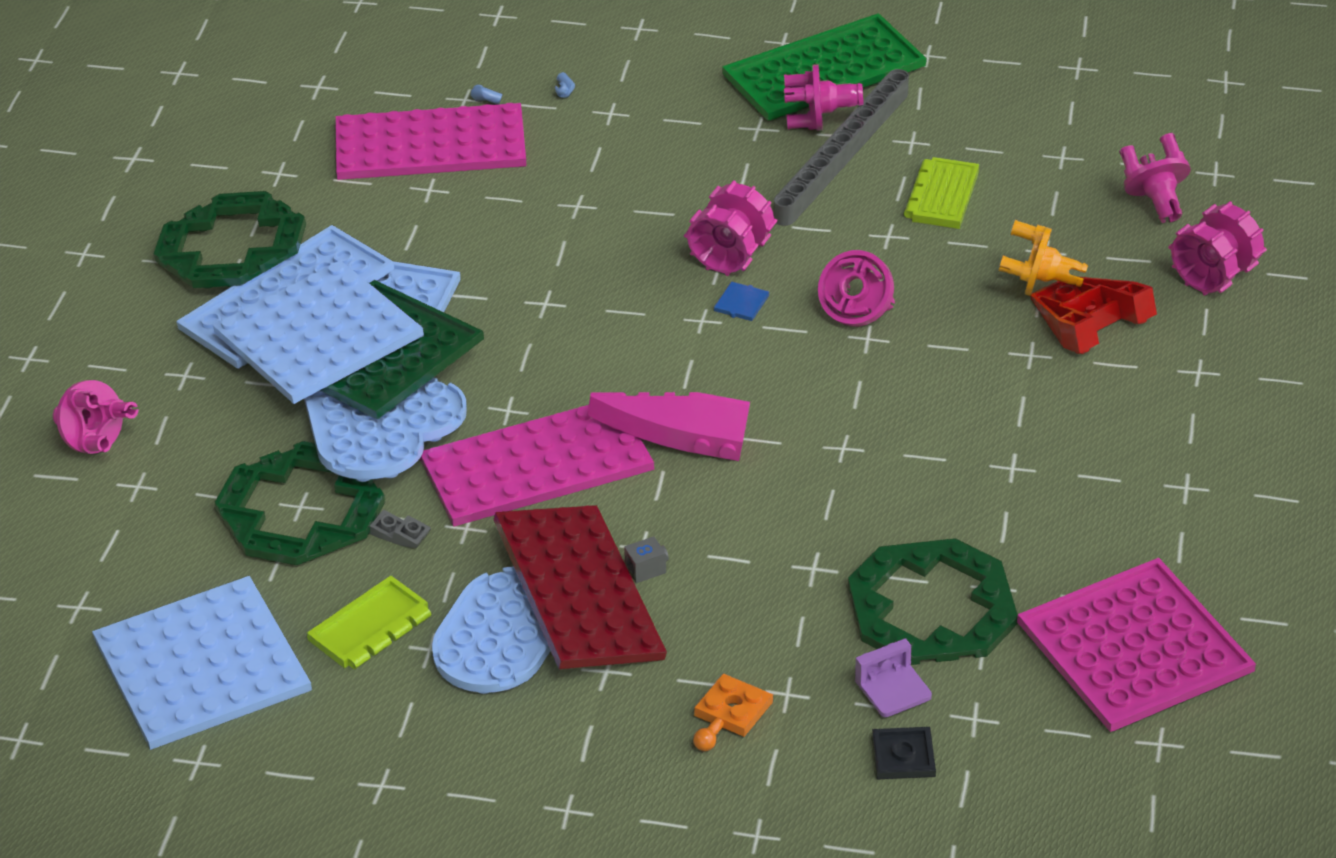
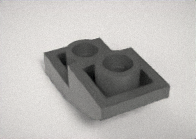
[370,510,431,548]

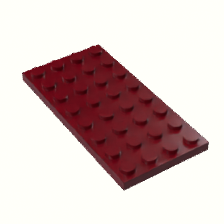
[494,505,667,669]

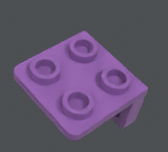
[855,638,932,717]

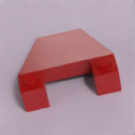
[1030,276,1157,354]

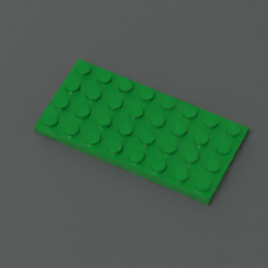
[722,13,927,121]

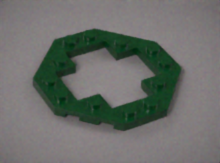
[153,191,306,289]
[215,441,385,565]
[848,538,1018,665]

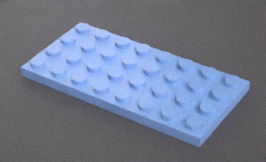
[176,225,394,368]

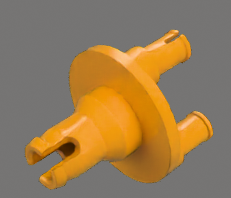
[998,220,1088,296]

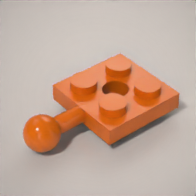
[693,674,773,751]

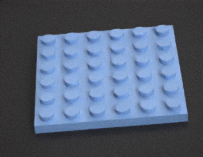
[213,260,424,404]
[92,576,312,750]

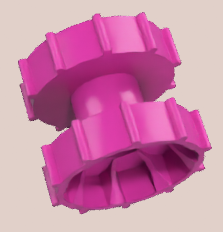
[684,180,777,276]
[1168,201,1267,296]

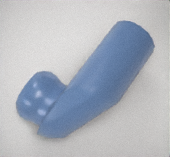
[555,72,575,98]
[471,85,502,105]

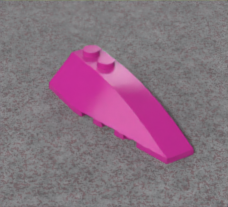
[587,392,750,461]

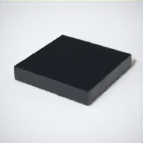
[872,727,936,780]

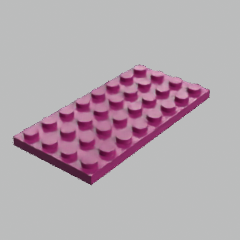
[336,103,527,180]
[420,405,654,527]

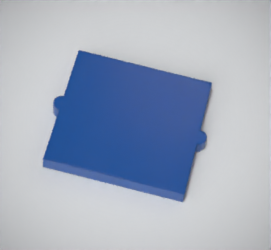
[714,282,769,321]

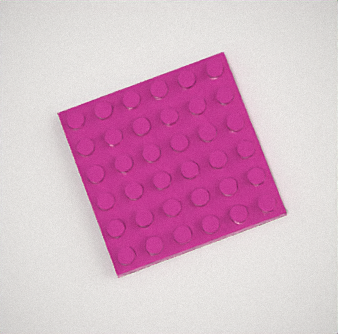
[1017,558,1256,732]

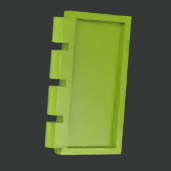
[904,157,979,229]
[307,575,431,669]

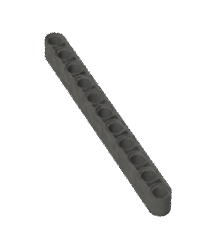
[774,69,909,226]

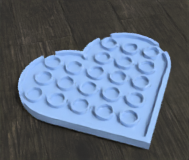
[304,377,467,482]

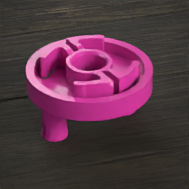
[818,250,895,327]

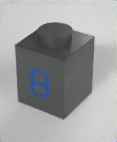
[624,536,669,583]

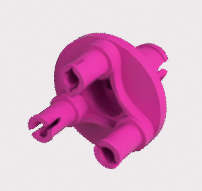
[784,64,864,131]
[1119,133,1191,223]
[52,380,139,454]

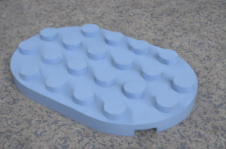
[432,567,551,694]

